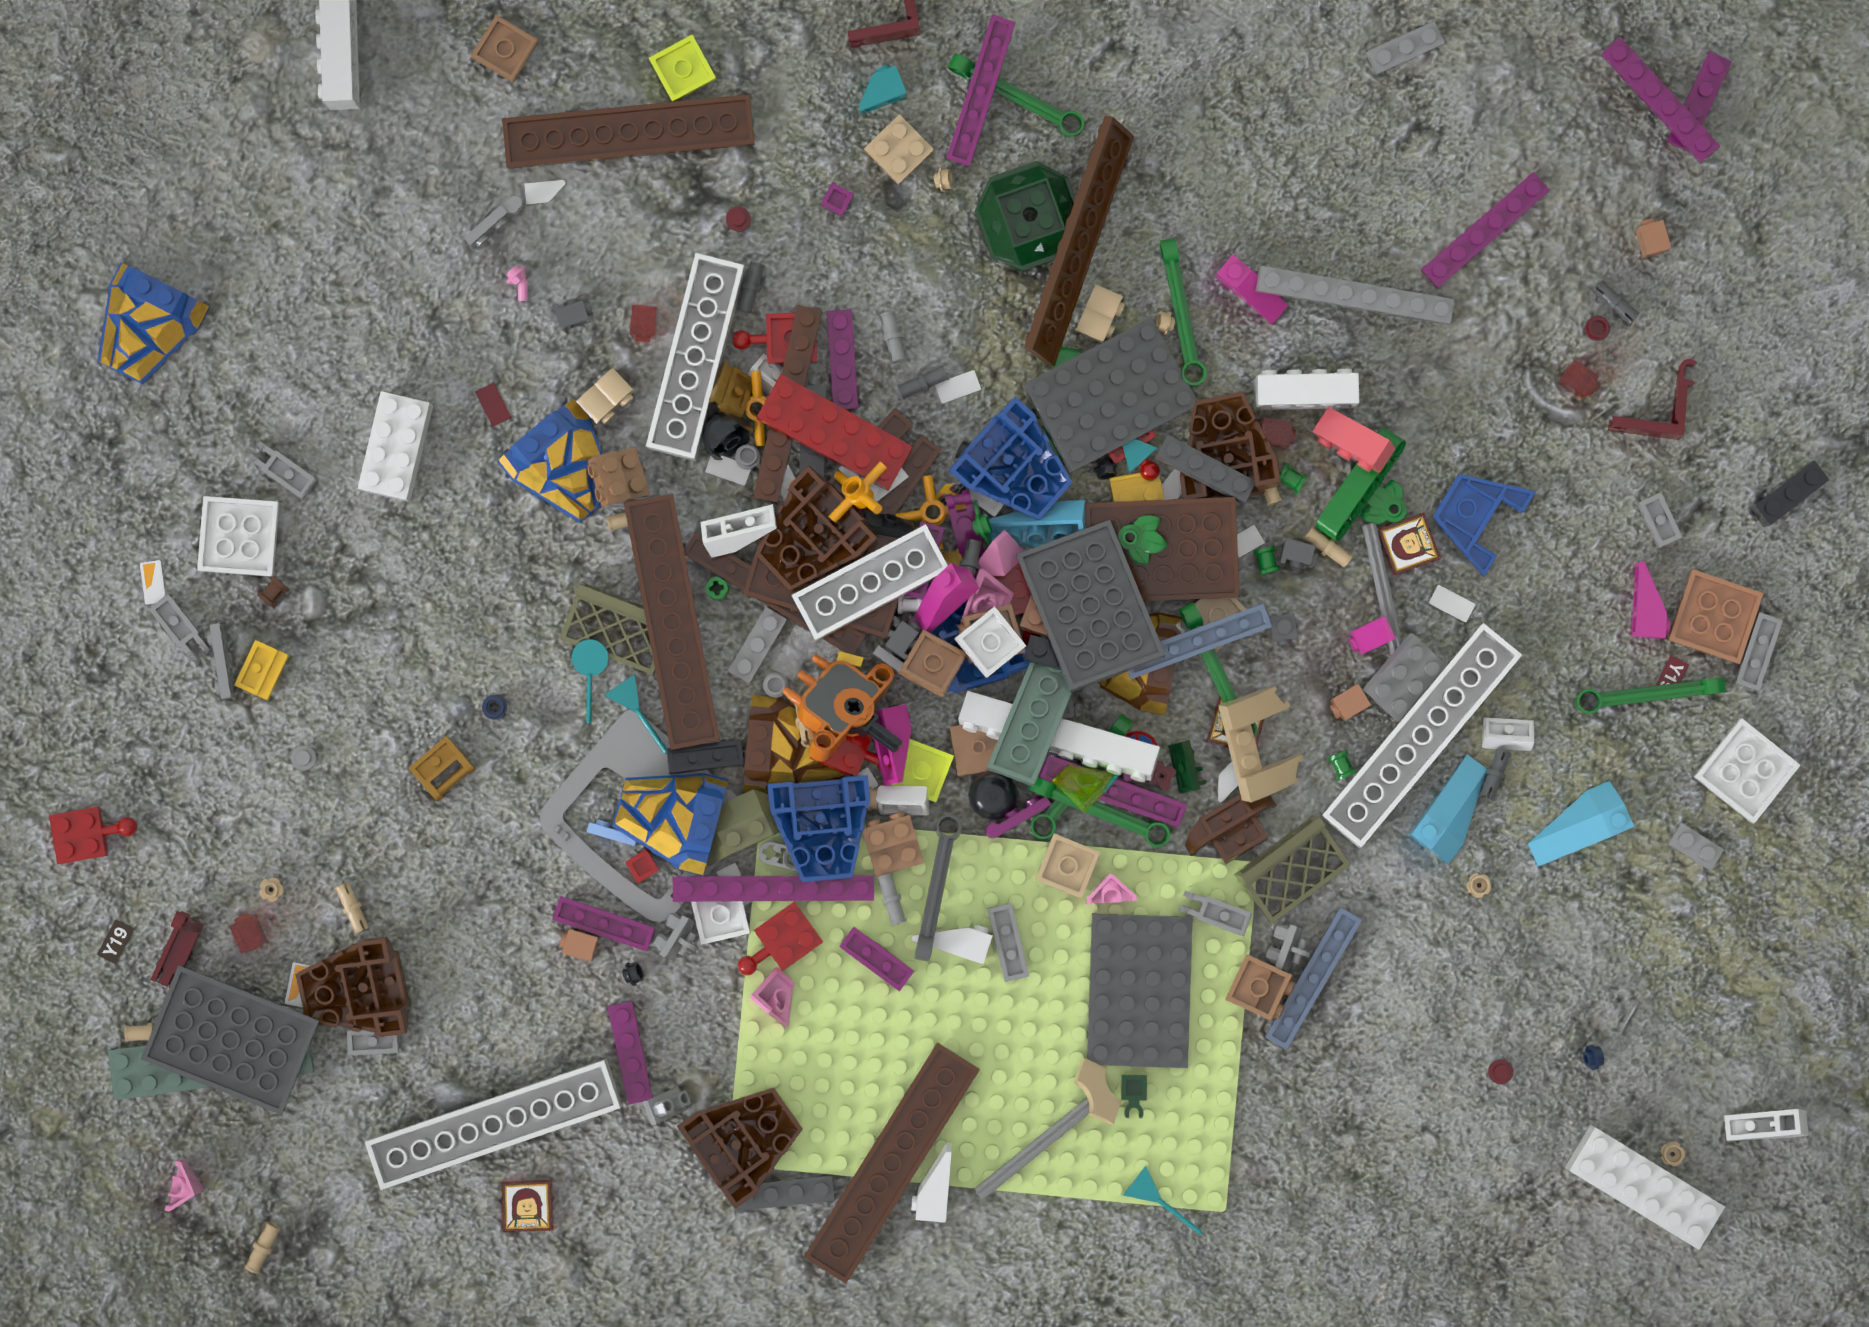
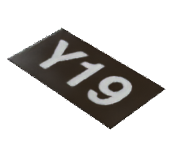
[97,919,134,965]

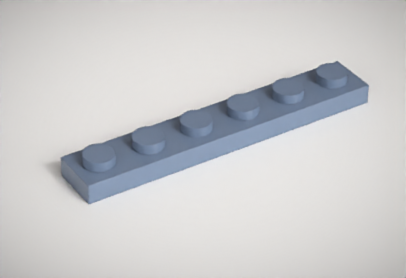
[1127,603,1272,679]
[1264,907,1362,1050]

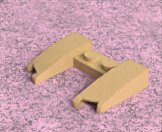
[1218,686,1303,802]

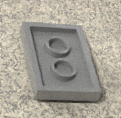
[1362,633,1447,722]

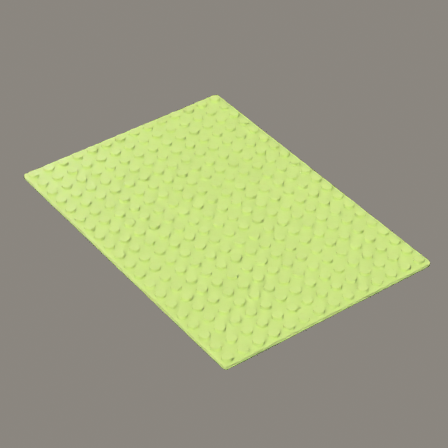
[733,825,1256,1212]

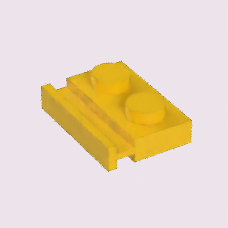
[1109,473,1164,502]
[234,640,290,701]

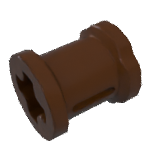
[257,576,290,609]

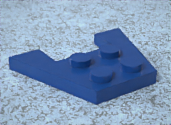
[1432,474,1536,577]

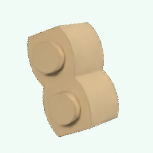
[1075,284,1125,343]
[576,368,634,425]

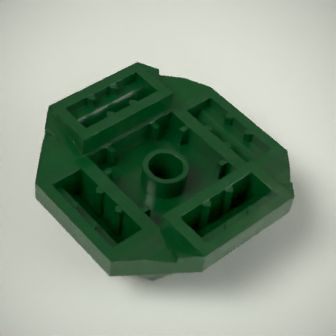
[974,161,1075,272]

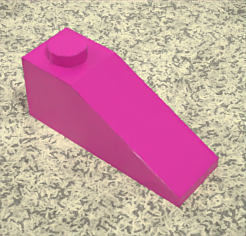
[1215,255,1288,325]
[1631,561,1671,639]
[915,563,980,633]
[1348,616,1396,655]
[874,704,911,786]

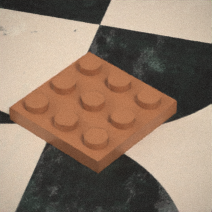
[1667,569,1764,664]

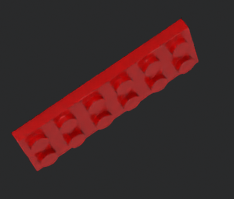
[756,374,913,491]

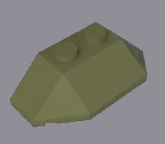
[707,789,780,866]

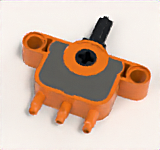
[782,654,902,762]

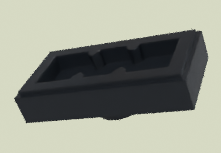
[863,511,915,538]

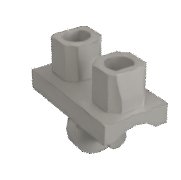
[653,913,698,961]
[1265,924,1310,971]
[643,1087,691,1125]

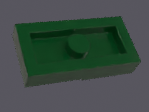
[1168,740,1206,794]

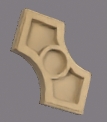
[1074,1058,1121,1125]

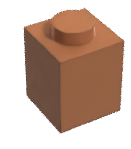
[1635,218,1672,258]
[1329,684,1371,721]
[559,928,600,962]

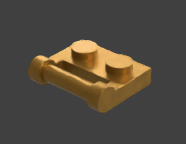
[409,735,476,802]

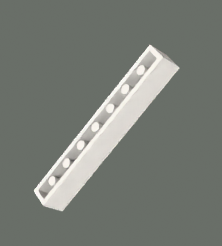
[958,691,1160,782]

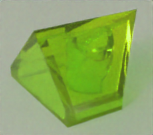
[1052,764,1113,813]

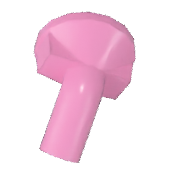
[506,265,528,301]

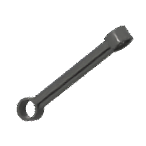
[914,814,961,962]

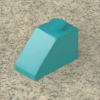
[859,64,907,115]

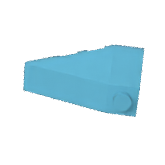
[989,500,1086,548]
[1408,754,1487,864]
[1528,781,1634,866]

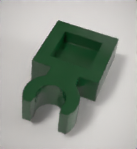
[1121,1075,1147,1118]

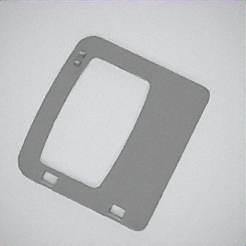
[540,709,738,922]

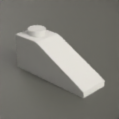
[700,504,777,558]
[912,924,993,964]
[1724,1109,1809,1141]
[911,1142,952,1222]

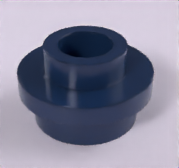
[482,695,507,720]
[1583,1045,1604,1070]

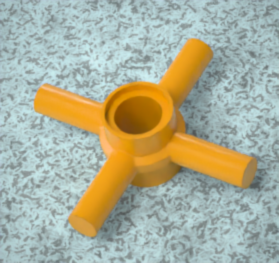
[720,370,767,446]
[828,462,887,523]
[895,475,966,550]

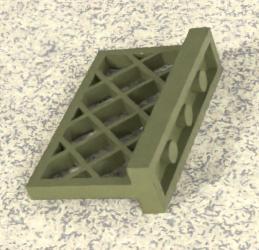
[560,582,655,675]
[1234,815,1350,924]

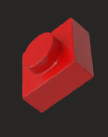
[625,849,660,883]

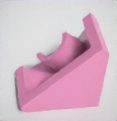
[975,530,1024,576]
[960,569,1014,624]
[1086,872,1137,904]
[750,967,795,1028]
[165,1159,204,1212]

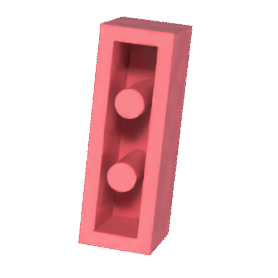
[1312,407,1396,473]

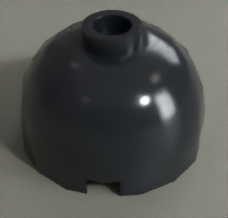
[702,412,753,460]
[968,771,1018,820]

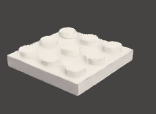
[197,496,280,577]
[1693,718,1800,824]

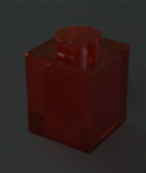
[630,305,659,343]
[1557,359,1599,399]
[1260,417,1296,450]
[229,913,268,954]

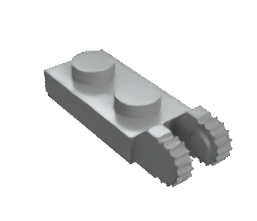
[465,196,525,249]
[248,441,318,500]
[149,594,211,663]
[1178,890,1252,936]

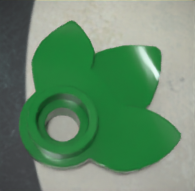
[1360,479,1407,525]
[972,500,992,547]
[1118,515,1167,565]

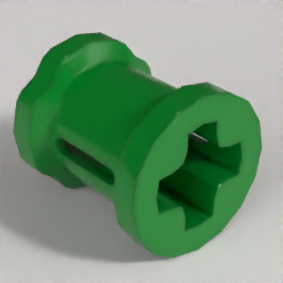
[1280,463,1308,495]
[1253,546,1281,576]
[705,577,729,601]
[1327,750,1357,781]

